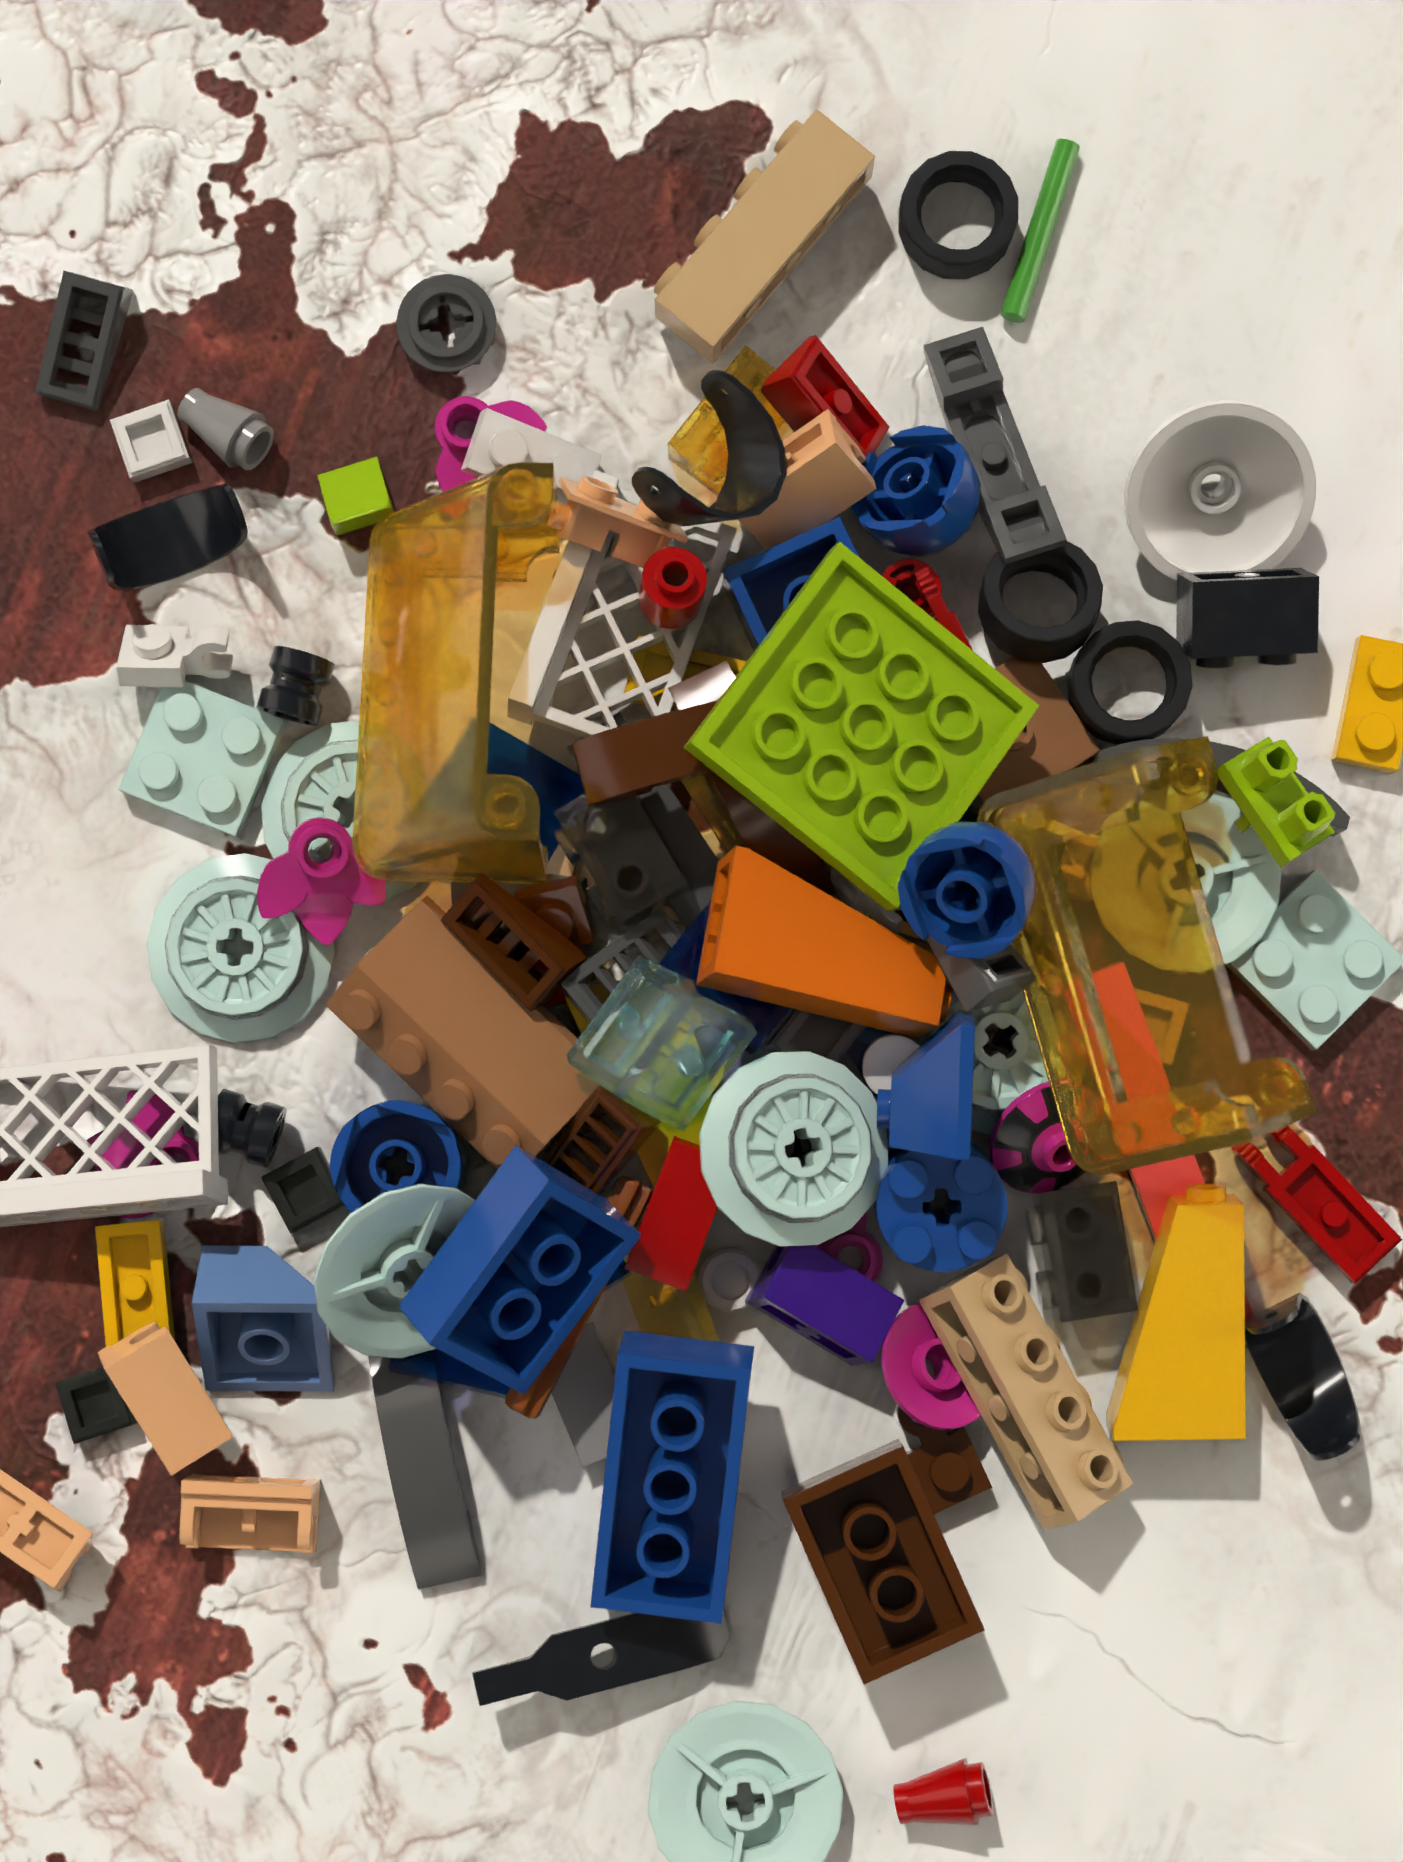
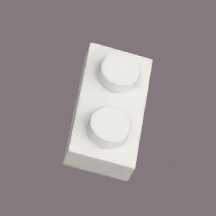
[461,408,602,507]

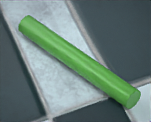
[1001,139,1080,323]

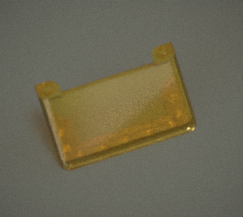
[352,462,560,884]
[977,736,1317,1175]

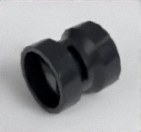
[256,646,335,726]
[218,1089,286,1168]

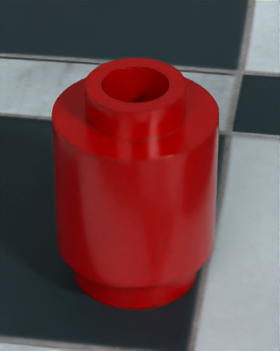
[639,547,707,629]

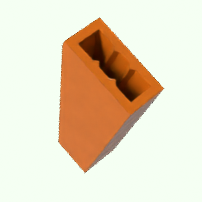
[696,845,952,1038]

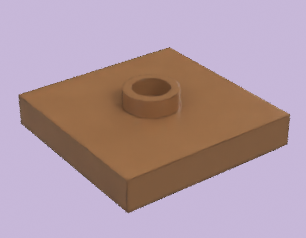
[978,657,1101,816]

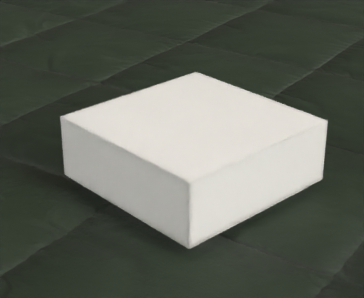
[110,400,193,483]

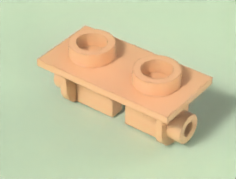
[548,476,688,568]

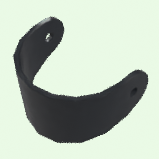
[631,370,786,527]
[87,483,248,590]
[1245,1292,1361,1461]

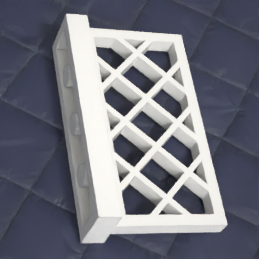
[507,470,737,738]
[0,1044,228,1227]

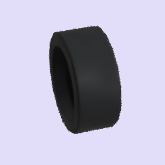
[898,151,1019,279]
[978,541,1103,663]
[1067,620,1193,745]

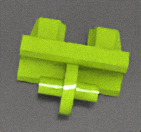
[1214,736,1336,868]

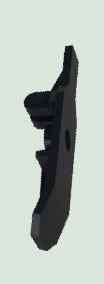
[472,1610,731,1706]

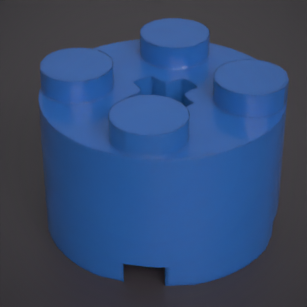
[330,1100,467,1213]
[873,1141,1008,1272]

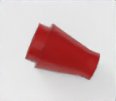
[893,1758,993,1825]

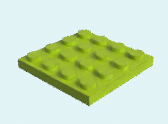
[683,542,1039,912]

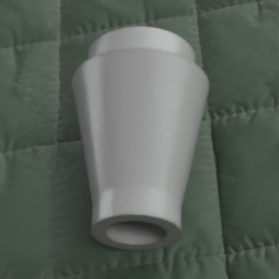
[177,388,274,470]

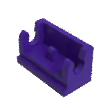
[745,1245,905,1366]

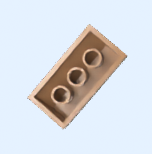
[325,895,615,1170]

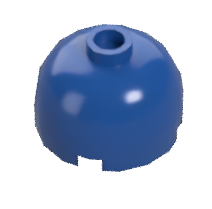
[851,425,981,557]
[898,822,1037,959]

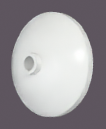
[1124,400,1316,581]

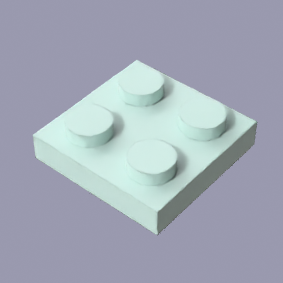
[118,680,287,839]
[1226,870,1403,1051]

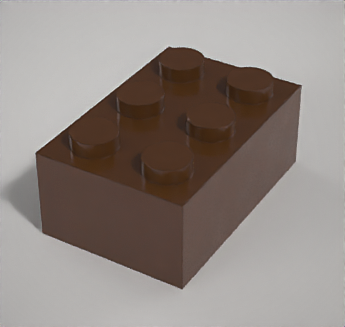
[781,1439,985,1684]

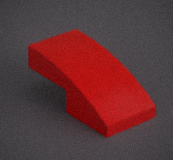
[625,1136,717,1292]

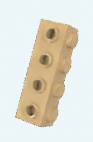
[653,109,875,364]
[918,1253,1133,1530]

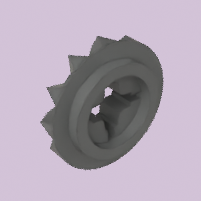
[396,274,497,375]

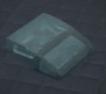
[566,956,757,1131]

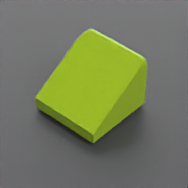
[317,457,396,536]

